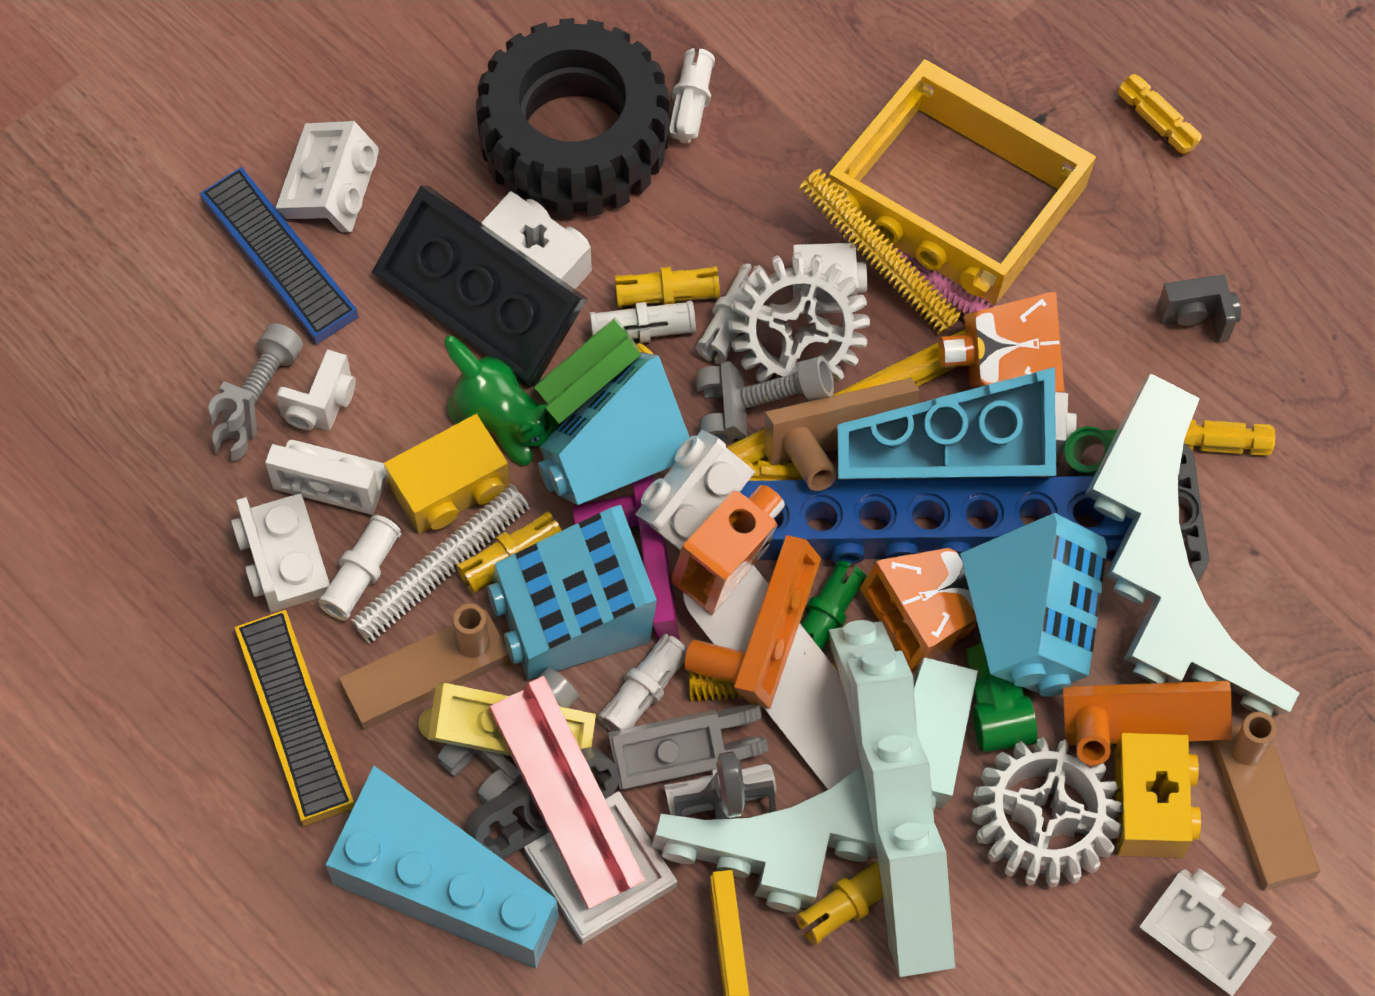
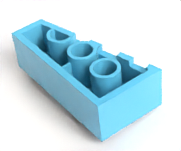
[837,367,1056,479]
[326,766,559,968]

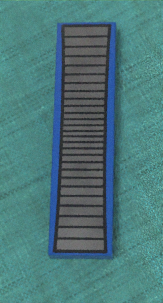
[200,167,359,345]

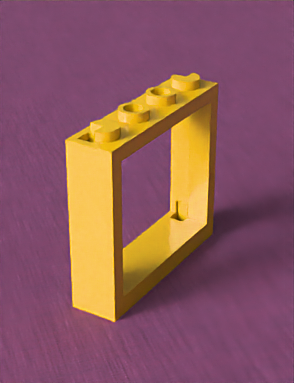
[828,59,1096,305]

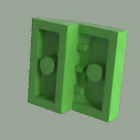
[534,317,641,424]

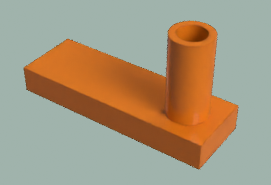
[685,535,821,709]
[1063,681,1232,766]

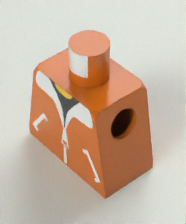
[938,292,1065,392]
[670,485,785,615]
[860,548,979,672]

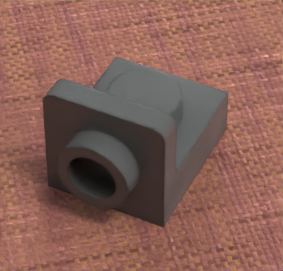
[1156,274,1241,342]

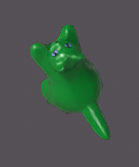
[444,335,562,467]

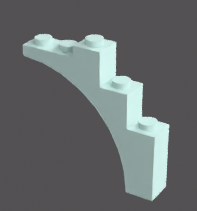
[1085,374,1299,716]
[829,620,955,977]
[651,657,978,913]

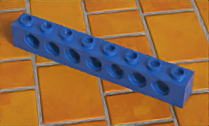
[740,476,1133,565]

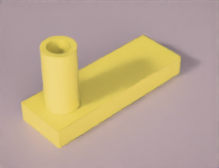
[418,683,596,756]

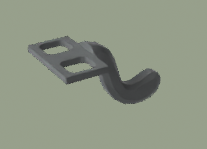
[674,751,776,819]

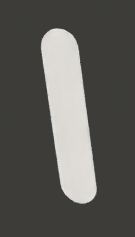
[683,566,861,790]

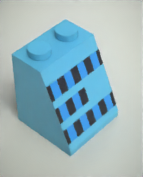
[538,352,690,505]
[487,505,657,680]
[960,513,1107,697]

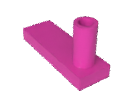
[573,474,680,640]

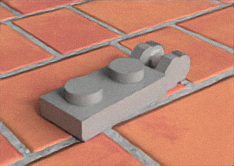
[608,704,768,789]

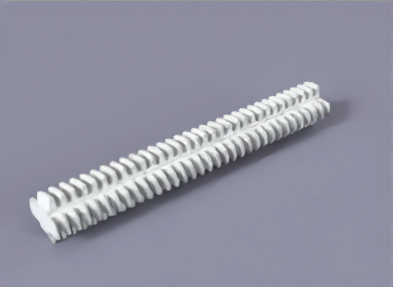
[350,484,530,644]

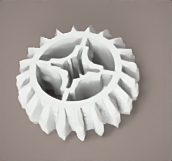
[728,252,870,383]
[972,737,1123,888]

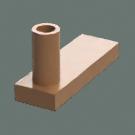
[764,378,920,491]
[339,603,511,730]
[1210,712,1320,891]

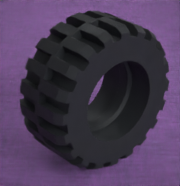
[476,18,669,218]

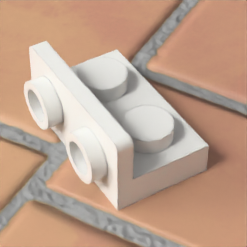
[276,121,379,232]
[635,430,755,551]
[265,440,387,515]
[231,493,330,612]
[1140,869,1276,996]

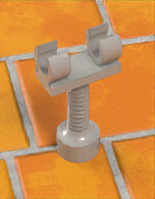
[208,323,303,461]
[696,356,834,444]
[437,667,579,803]

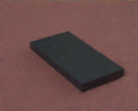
[372,185,588,386]

